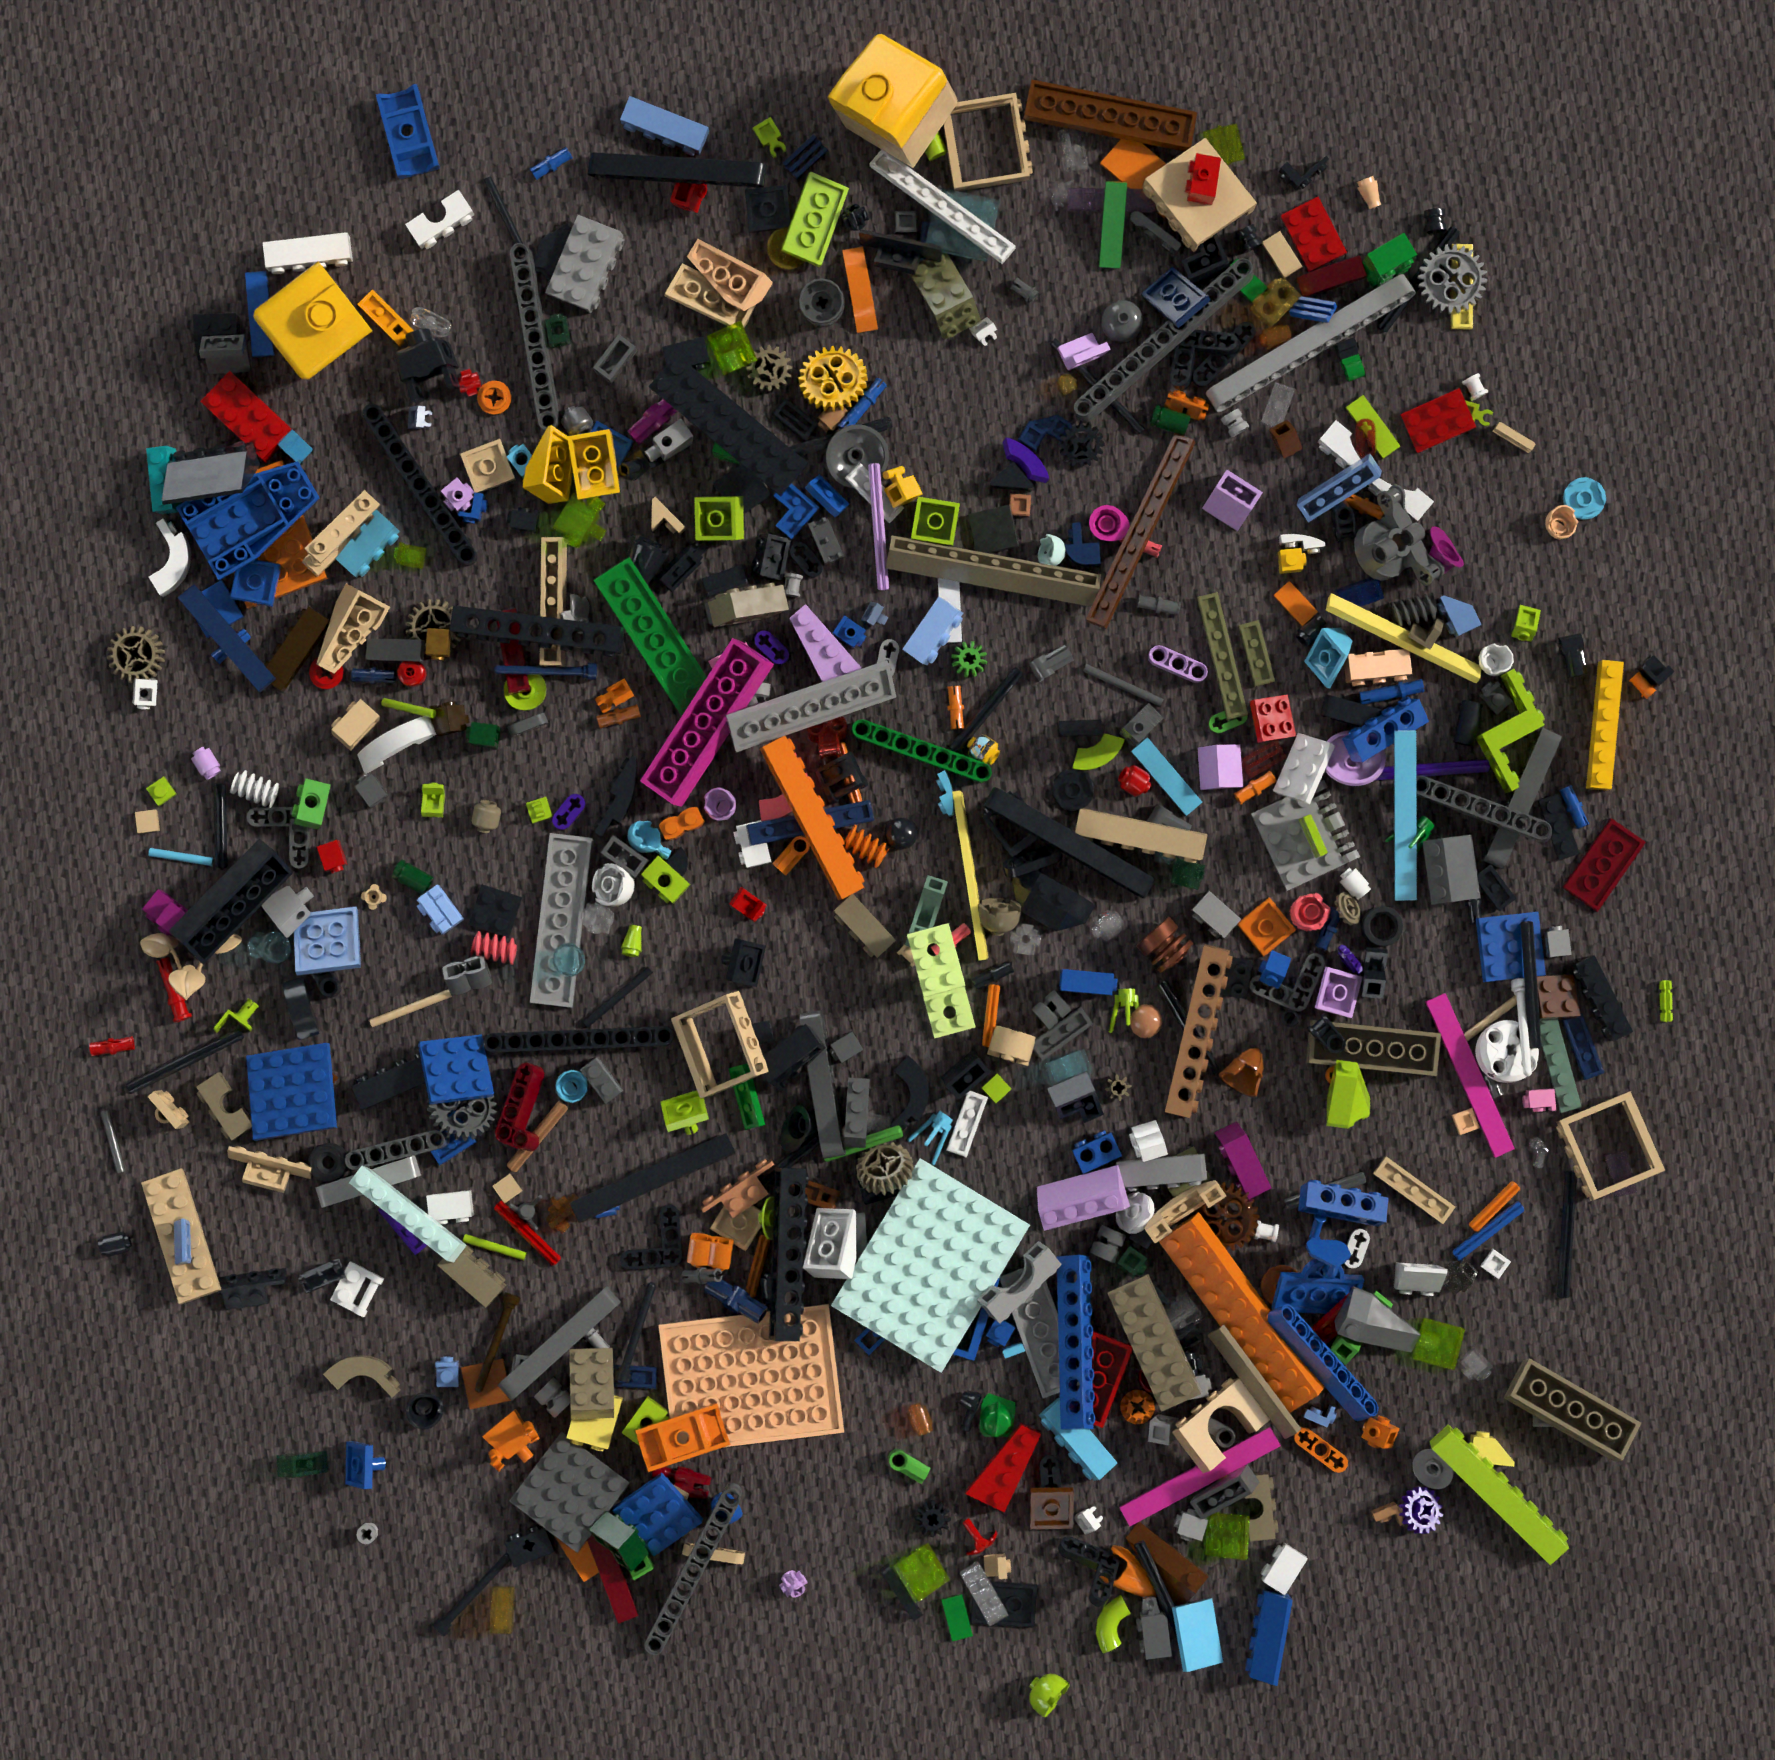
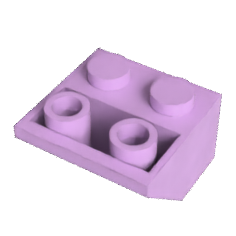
[1202,470,1263,531]

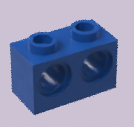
[1072,1130,1122,1174]

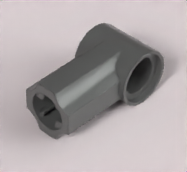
[1029,645,1074,682]
[1147,804,1192,830]
[1208,1417,1236,1448]

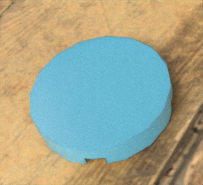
[1563,477,1606,520]

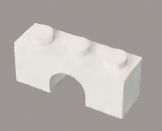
[405,190,474,249]

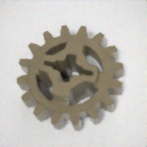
[746,345,793,392]

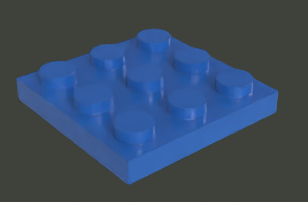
[1476,912,1546,982]
[418,1034,494,1105]
[612,1472,703,1556]

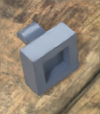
[408,405,432,430]
[861,602,888,626]

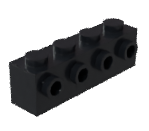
[1572,955,1633,1041]

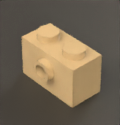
[331,699,380,751]

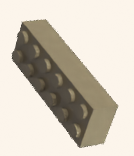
[1306,1020,1441,1076]
[1108,1274,1202,1412]
[1504,1358,1641,1462]

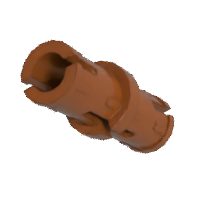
[596,704,641,729]

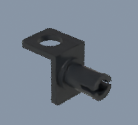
[619,445,665,481]

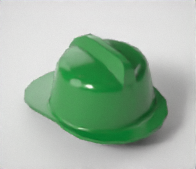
[979,1393,1015,1437]

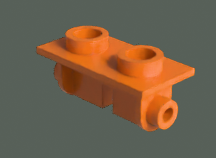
[1164,390,1209,421]

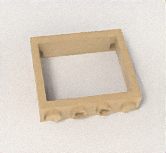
[943,93,1033,192]
[671,991,769,1099]
[1556,1091,1665,1201]

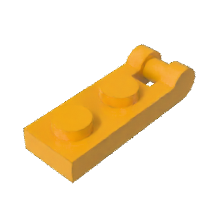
[358,289,414,347]

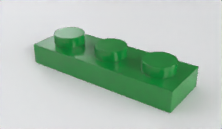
[728,1063,765,1130]

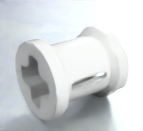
[1462,373,1488,401]
[1254,1220,1279,1243]

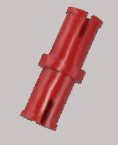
[89,1036,135,1056]

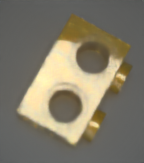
[1250,278,1301,327]

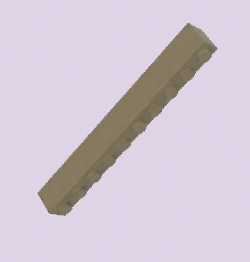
[886,535,1101,607]

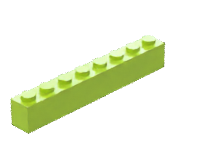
[1429,1424,1569,1565]

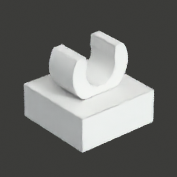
[969,317,997,346]
[1073,1507,1103,1535]

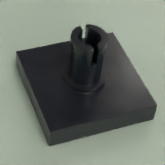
[721,938,766,987]

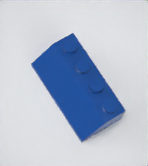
[1245,1589,1293,1686]

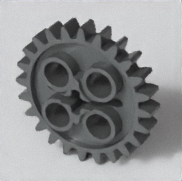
[427,1095,497,1141]

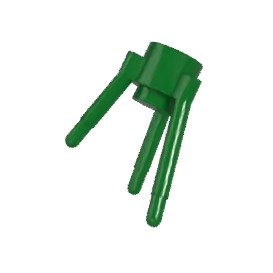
[1385,816,1435,854]

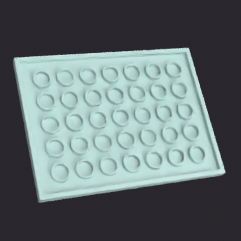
[831,1158,1030,1373]

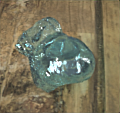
[247,932,291,964]

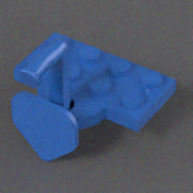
[1271,1214,1364,1314]

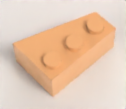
[1344,649,1412,686]

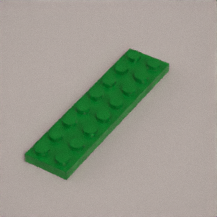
[593,557,707,716]

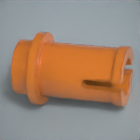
[1629,672,1656,699]

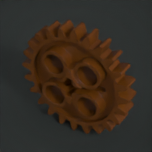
[1189,1182,1260,1251]

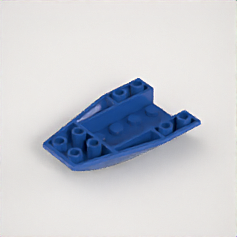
[176,461,320,580]

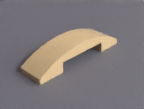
[1144,1180,1226,1243]

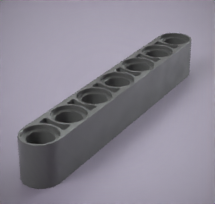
[1483,727,1562,870]
[1416,775,1552,842]
[800,1010,846,1159]
[498,1286,621,1401]

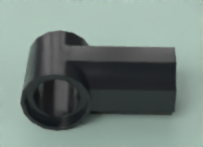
[1558,633,1587,678]

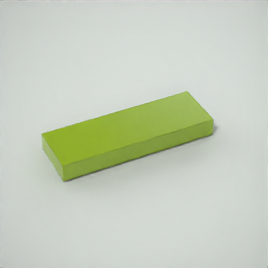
[1346,395,1400,459]

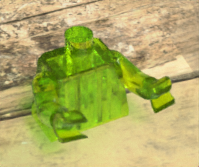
[552,493,607,548]

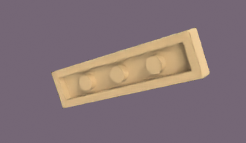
[1373,1156,1455,1224]

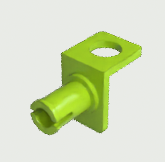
[213,998,259,1033]

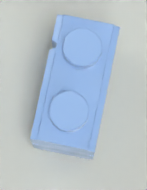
[417,885,464,934]

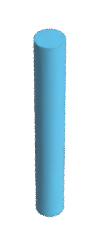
[149,848,214,866]

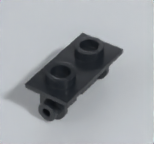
[298,1258,346,1294]

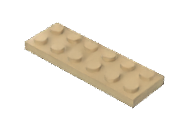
[141,1168,221,1304]

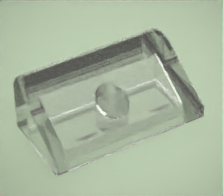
[1056,128,1089,174]

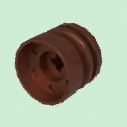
[1136,917,1194,973]

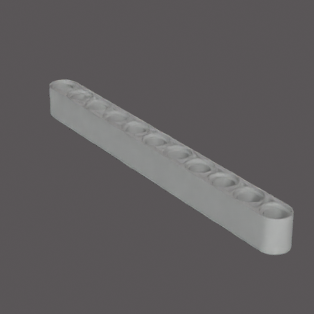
[1206,274,1416,412]

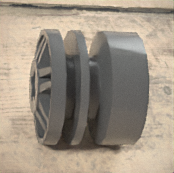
[799,278,845,327]

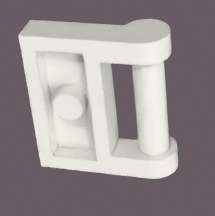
[330,1261,384,1317]

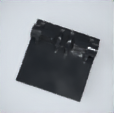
[1205,957,1253,999]

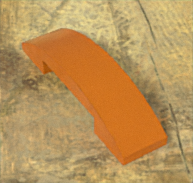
[842,246,878,333]

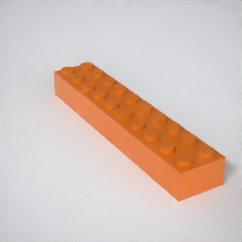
[1159,1212,1325,1413]

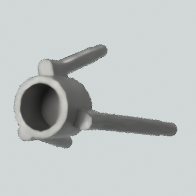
[509,1195,542,1231]

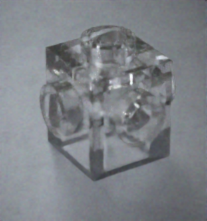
[581,901,614,934]
[1010,924,1041,956]

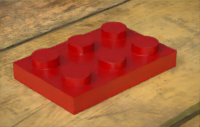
[1280,196,1347,272]
[1401,388,1477,453]

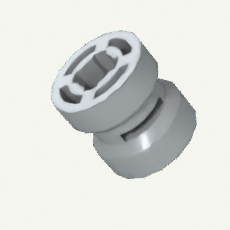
[1221,408,1250,438]

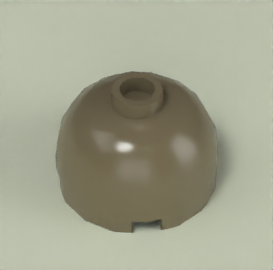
[978,898,1021,936]

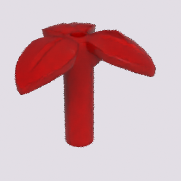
[962,1518,997,1555]

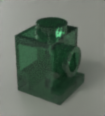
[545,314,572,348]

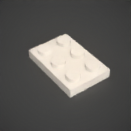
[1273,733,1335,804]

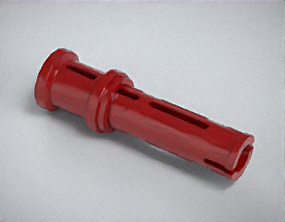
[156,957,192,1023]

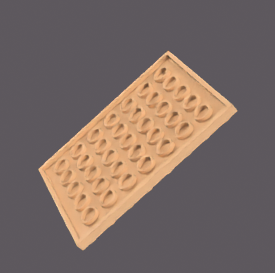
[659,1304,844,1447]

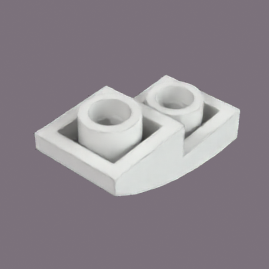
[1279,534,1325,554]

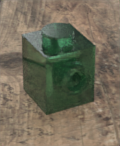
[1117,1246,1148,1279]

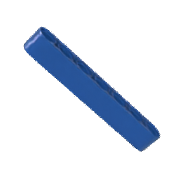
[1268,1304,1378,1421]

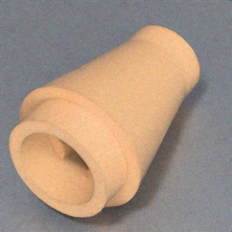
[1357,176,1381,209]

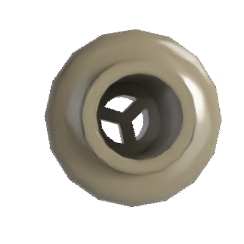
[471,800,501,833]

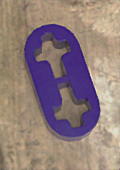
[755,631,789,665]
[552,794,585,830]

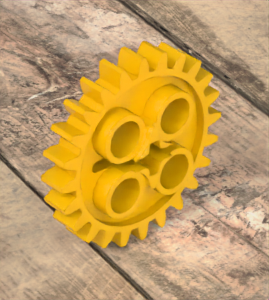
[798,346,868,412]

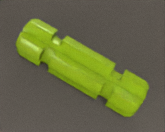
[1659,980,1673,1022]

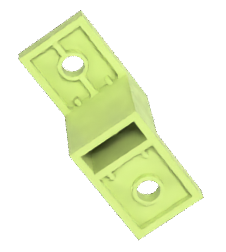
[907,923,976,1039]

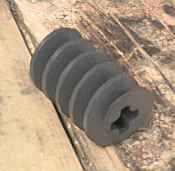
[1390,593,1437,627]

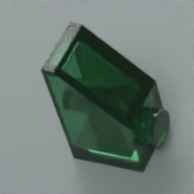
[276,1451,328,1478]

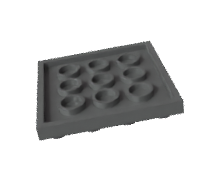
[509,1432,630,1553]

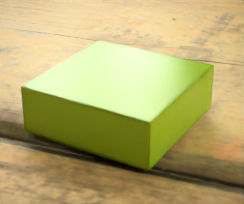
[982,1074,1011,1103]

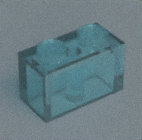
[1044,1049,1094,1086]

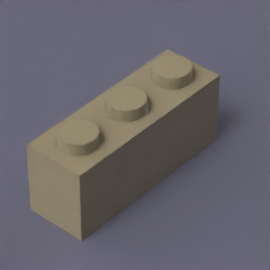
[834,894,896,958]

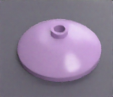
[1325,731,1386,786]

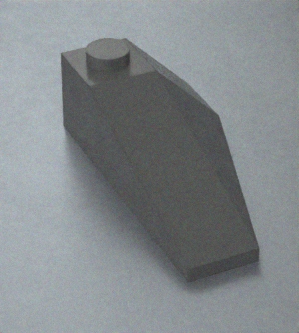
[1334,1286,1421,1352]

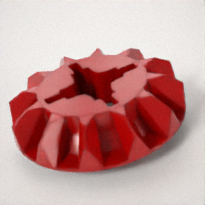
[309,658,344,689]

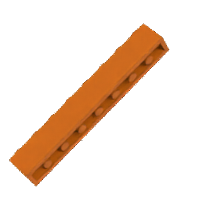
[760,735,864,900]

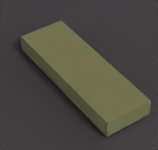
[1238,620,1275,687]

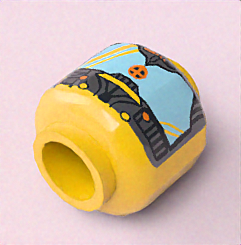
[967,734,1000,765]

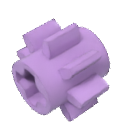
[779,1570,808,1597]

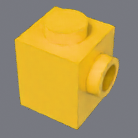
[1278,548,1306,574]

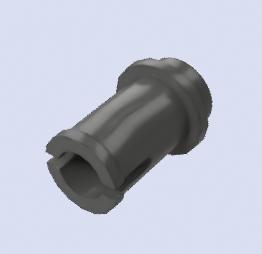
[1010,278,1039,303]

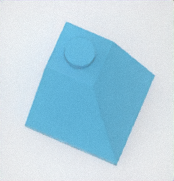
[1304,628,1352,688]

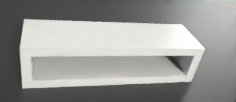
[263,233,353,274]

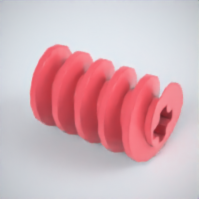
[470,931,517,965]

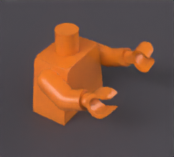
[482,1409,540,1472]

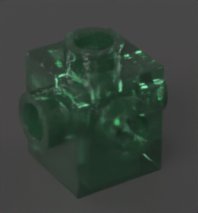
[1170,858,1205,890]

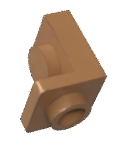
[1370,1502,1404,1526]

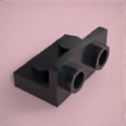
[751,534,791,581]

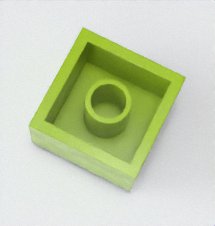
[695,496,744,540]
[911,497,960,547]

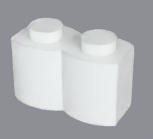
[1129,1120,1168,1162]

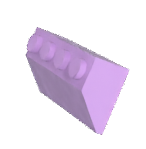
[1037,1165,1130,1231]

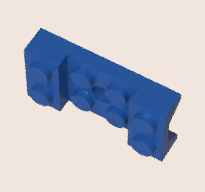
[376,84,440,180]

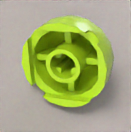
[1029,1673,1070,1717]

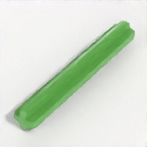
[824,1126,903,1162]

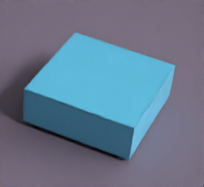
[1002,1342,1025,1358]

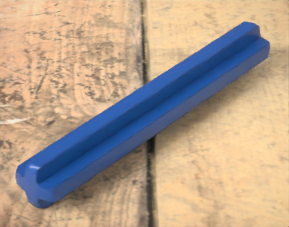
[1452,1201,1524,1261]

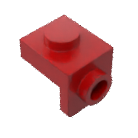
[729,887,767,922]

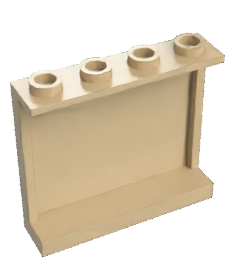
[1142,138,1257,252]

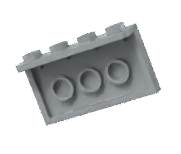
[545,215,625,313]

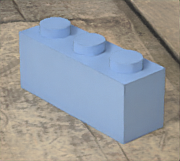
[903,597,963,665]

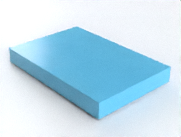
[1172,1598,1223,1672]

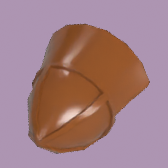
[1219,1048,1264,1097]

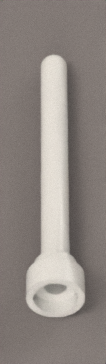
[1511,978,1532,1076]

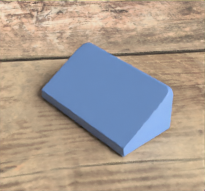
[174,1219,191,1265]

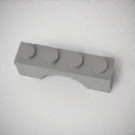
[977,1241,1062,1323]

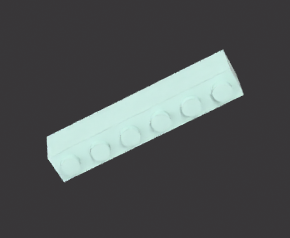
[349,1166,467,1263]

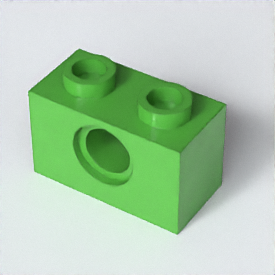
[291,779,330,830]

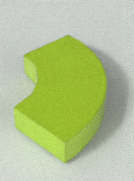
[1072,733,1125,770]

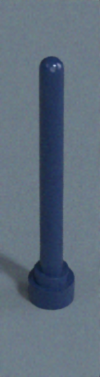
[494,663,597,680]

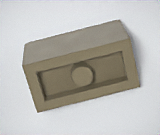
[1408,617,1444,650]

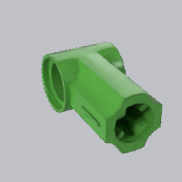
[888,1449,931,1484]

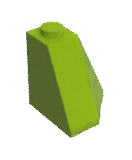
[1326,1060,1370,1129]

